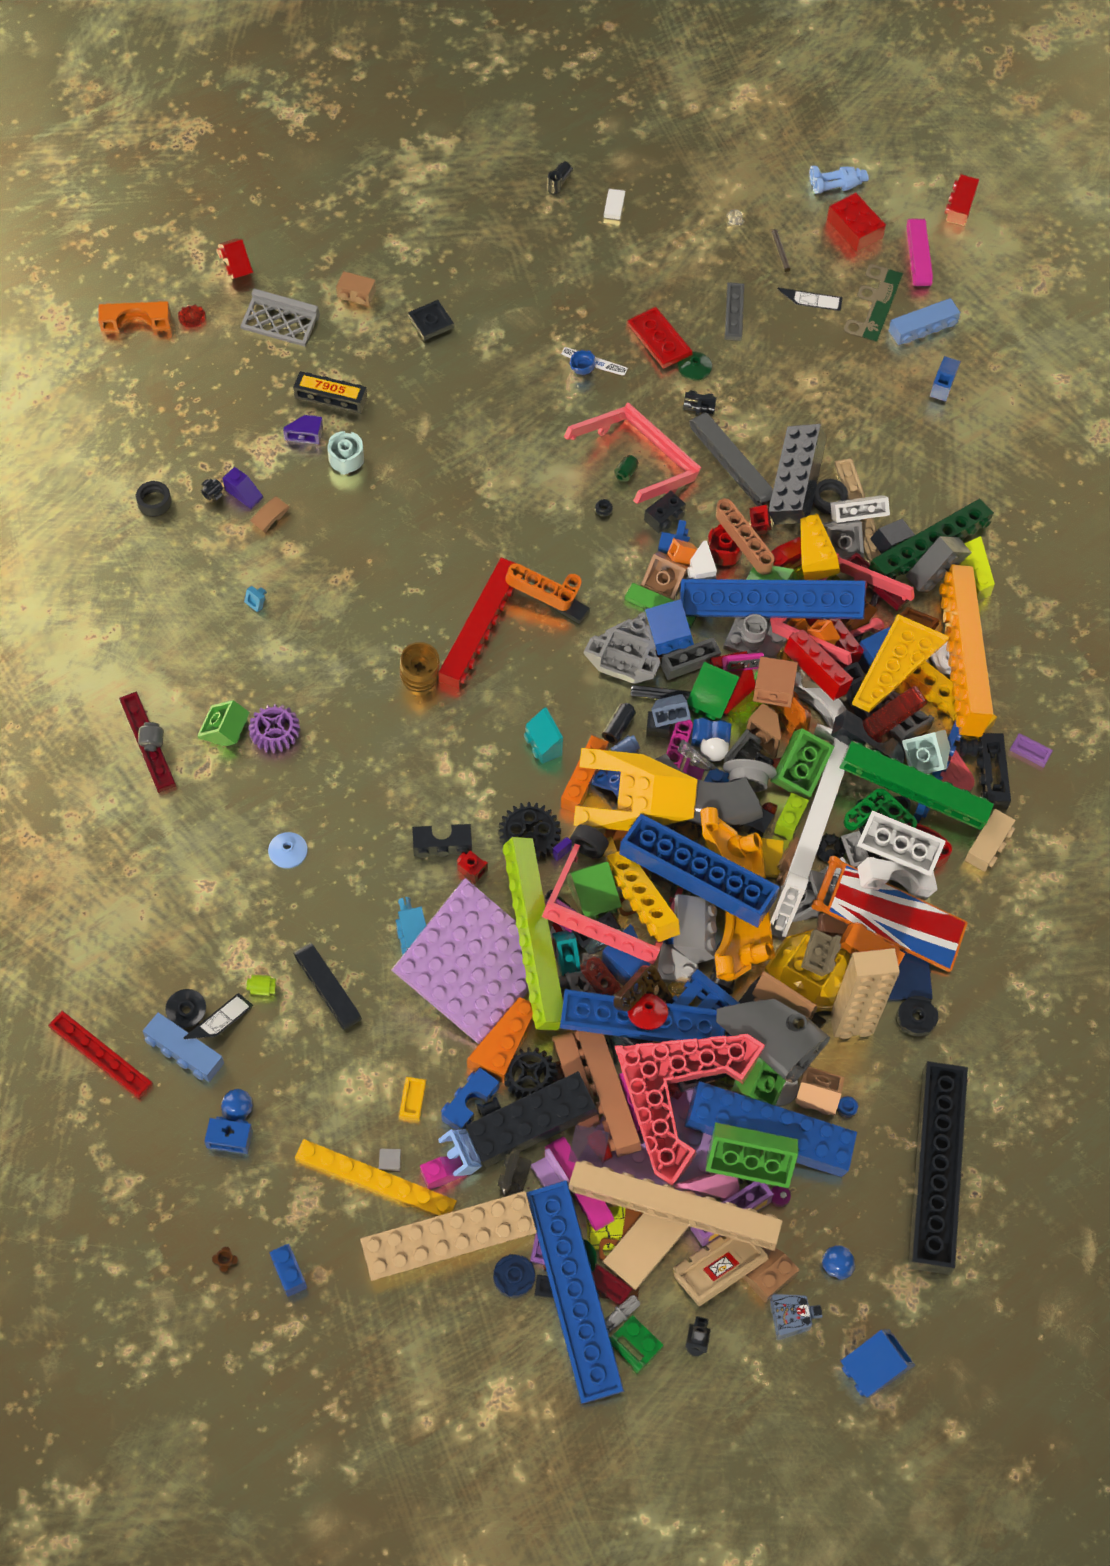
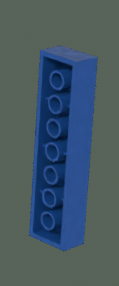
[619,814,779,928]
[684,1081,857,1177]

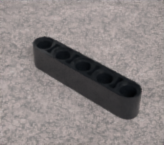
[293,942,362,1030]

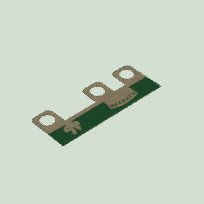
[844,264,903,342]

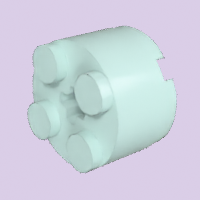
[327,431,364,475]

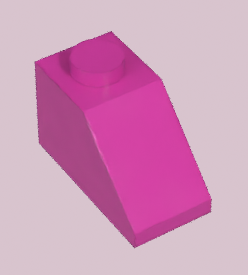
[420,1156,466,1190]

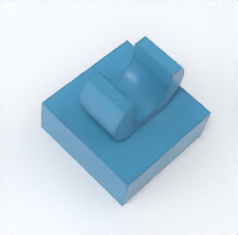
[244,586,267,612]

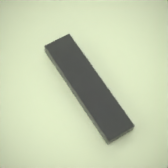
[724,282,744,341]

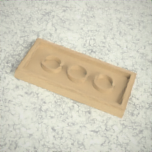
[603,1213,690,1291]

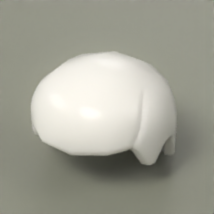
[700,738,729,762]

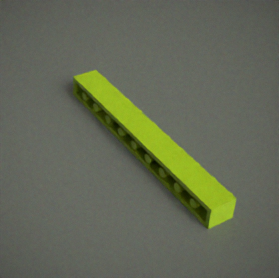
[503,837,563,1030]

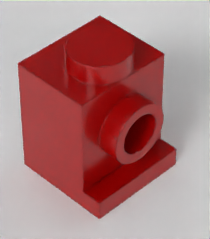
[749,505,772,535]
[457,851,488,884]

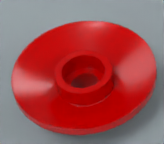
[627,993,668,1030]

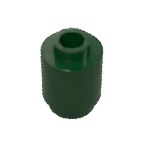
[614,455,639,481]

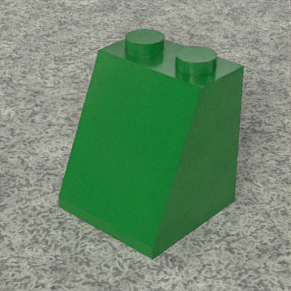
[687,662,739,721]

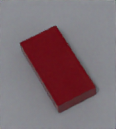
[592,1264,633,1306]

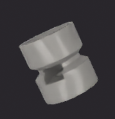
[741,614,767,648]

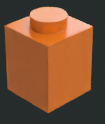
[667,538,697,566]

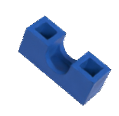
[441,1068,499,1130]

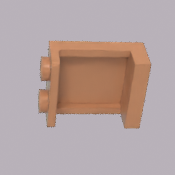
[753,656,798,707]

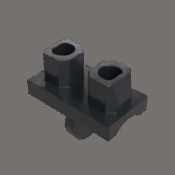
[683,390,717,415]
[685,1316,711,1356]

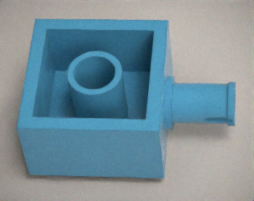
[395,897,426,955]

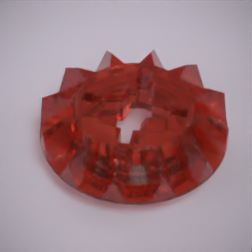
[178,304,206,328]

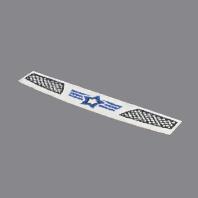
[561,347,628,375]

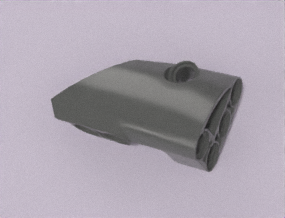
[716,999,830,1083]

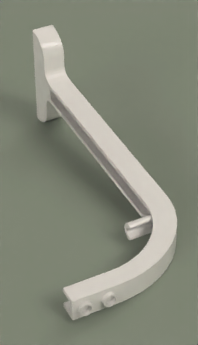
[770,672,848,941]

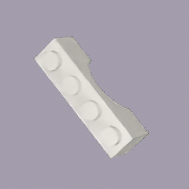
[857,857,938,899]

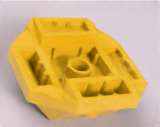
[765,929,850,1012]

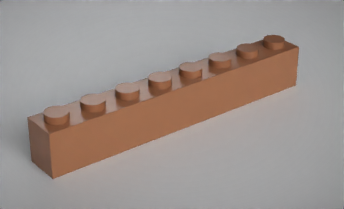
[572,1030,641,1158]

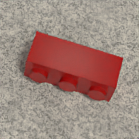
[945,174,979,226]

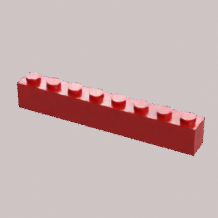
[438,557,515,689]

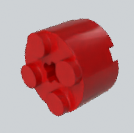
[707,524,744,566]

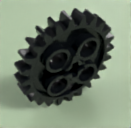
[498,802,561,861]

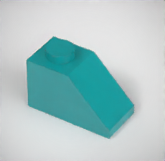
[552,930,581,976]

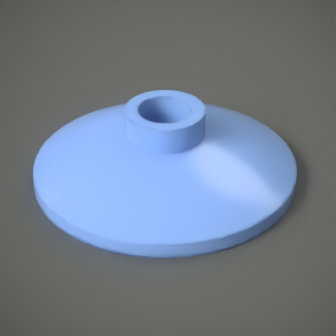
[268,832,307,868]

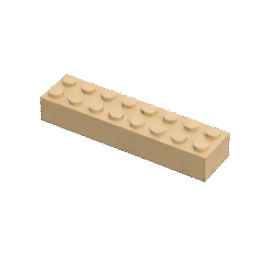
[830,948,900,1039]
[360,1191,537,1281]

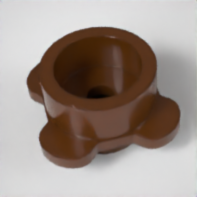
[212,1247,238,1272]

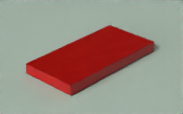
[627,307,693,369]

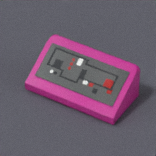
[722,652,764,672]

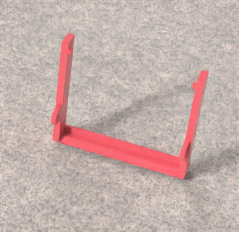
[564,403,701,504]
[770,553,915,666]
[542,843,683,965]

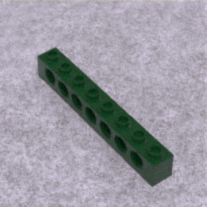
[868,498,994,580]

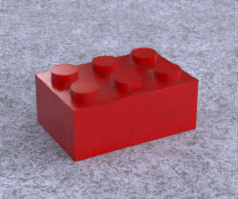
[827,193,886,252]

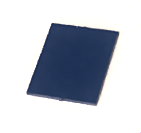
[888,949,933,1001]

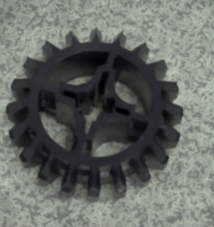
[504,1047,558,1099]

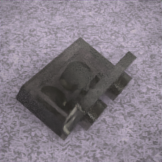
[498,1149,532,1197]

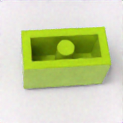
[774,793,809,841]

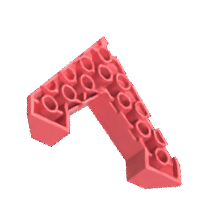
[614,1034,765,1186]

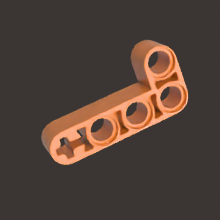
[505,563,582,611]

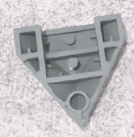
[584,612,660,684]

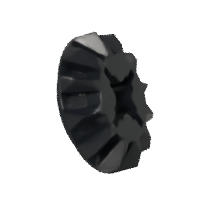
[816,833,845,862]

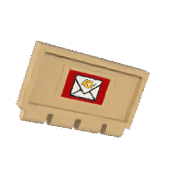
[673,1236,769,1307]

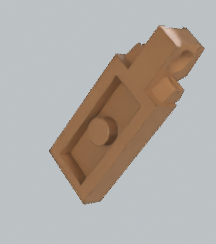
[776,836,800,886]

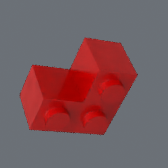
[217,238,253,279]

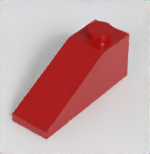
[763,537,802,568]

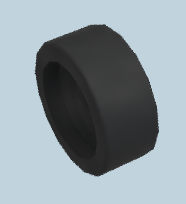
[813,479,848,514]
[136,481,172,516]
[570,825,609,859]

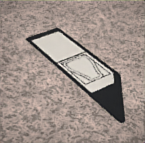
[777,288,843,311]
[183,993,253,1040]

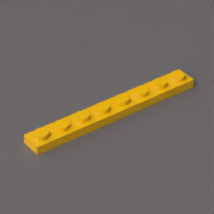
[295,1139,457,1217]

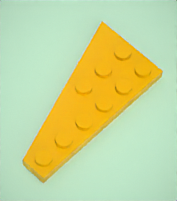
[852,614,949,712]

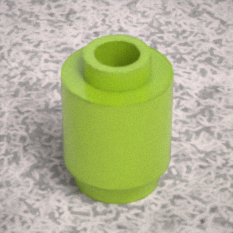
[246,974,276,996]

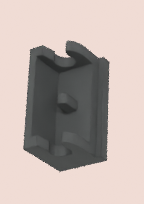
[723,729,762,765]

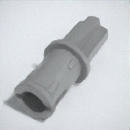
[605,1295,640,1332]

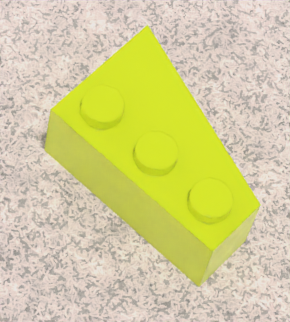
[959,536,995,601]

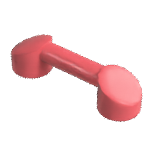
[850,617,884,637]

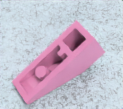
[674,1172,740,1201]

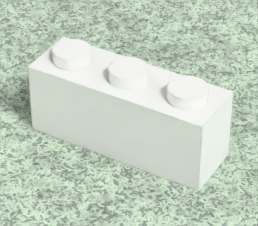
[830,495,890,523]

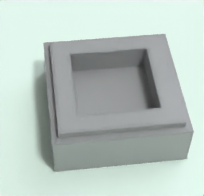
[379,1149,401,1171]

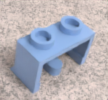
[438,1129,482,1176]

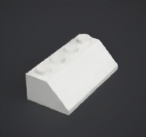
[857,811,946,877]

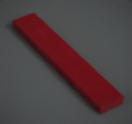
[119,691,176,793]

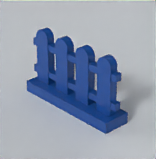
[671,969,740,1037]

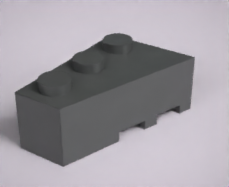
[906,536,972,592]
[876,691,935,744]

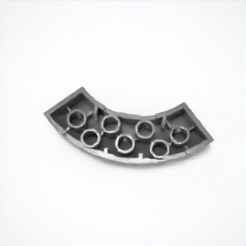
[655,754,763,826]

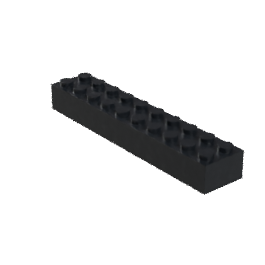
[908,1061,968,1275]

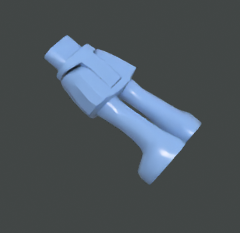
[809,166,869,194]

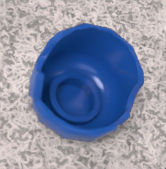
[570,350,596,375]
[221,1089,253,1122]
[822,1245,855,1280]

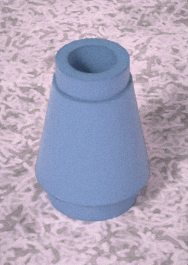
[610,735,640,753]

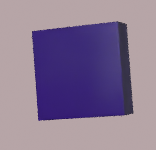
[553,837,572,861]

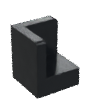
[646,711,670,738]

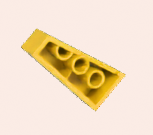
[800,514,840,580]

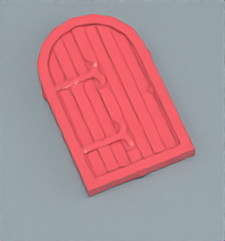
[940,750,974,792]

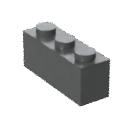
[660,637,721,680]

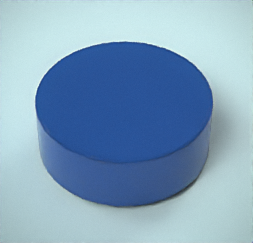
[837,1096,858,1118]

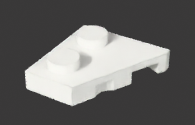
[658,943,698,985]

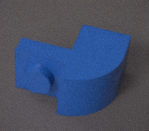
[658,520,690,554]

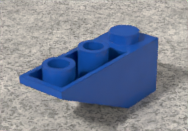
[930,356,961,401]

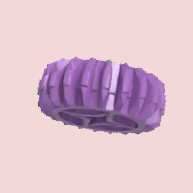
[249,704,301,753]

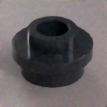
[595,499,613,516]

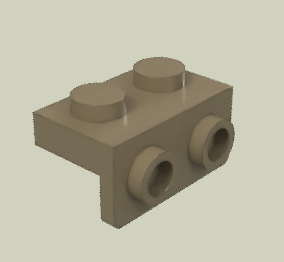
[801,929,841,976]

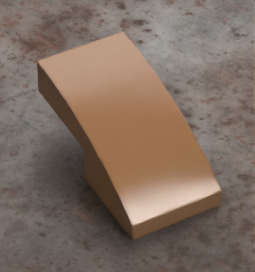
[250,496,290,533]

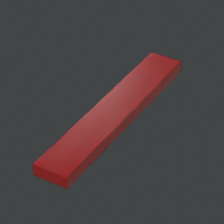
[48,1011,153,1099]

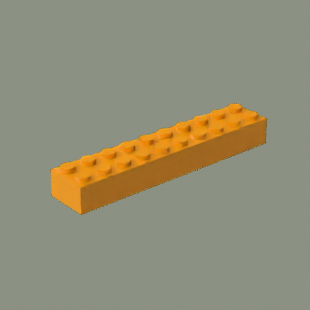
[939,564,993,737]

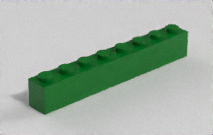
[839,741,994,830]

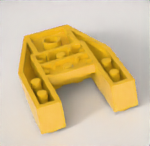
[574,748,698,831]

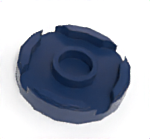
[493,1254,535,1298]

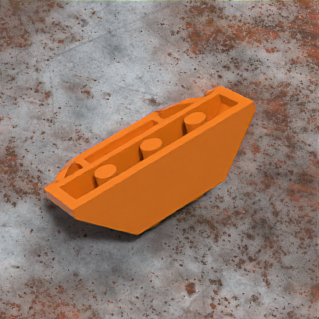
[765,691,811,735]

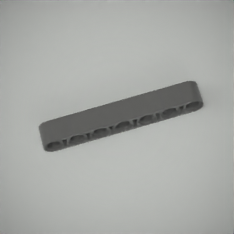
[689,412,773,506]

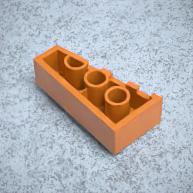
[467,997,534,1083]

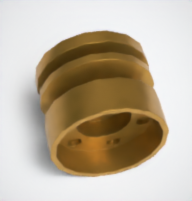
[400,642,440,691]

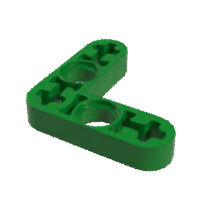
[843,788,917,830]

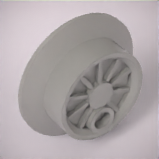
[723,759,777,792]

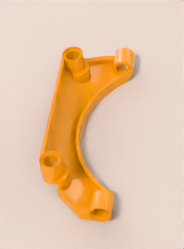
[700,807,775,981]

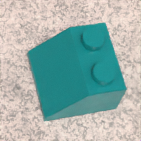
[524,707,563,764]

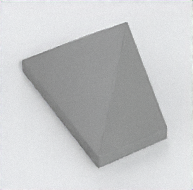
[841,831,869,868]

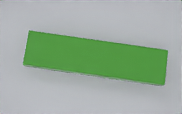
[624,583,697,628]

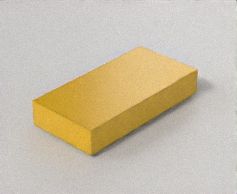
[399,1077,426,1121]

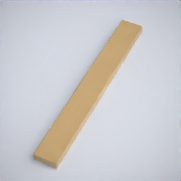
[834,458,881,563]

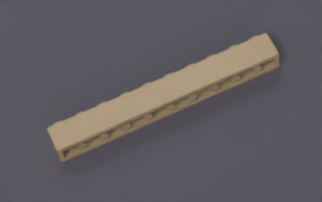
[569,1161,782,1251]

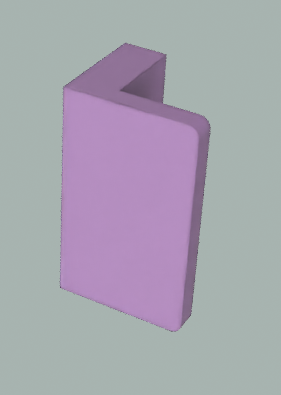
[531,1148,569,1187]

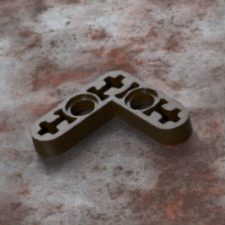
[613,965,674,1011]

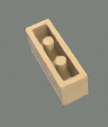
[965,809,1016,872]

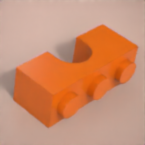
[786,618,840,645]

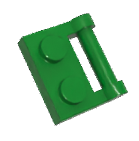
[610,1315,664,1374]

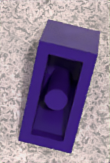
[283,415,323,445]
[222,466,263,509]

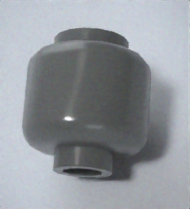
[138,722,164,751]

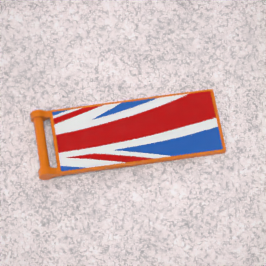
[811,856,968,972]

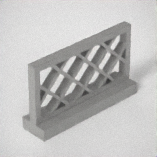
[240,289,320,347]

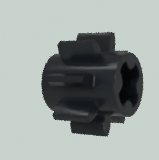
[201,478,223,501]

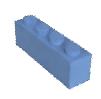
[888,298,961,346]
[143,1012,224,1082]

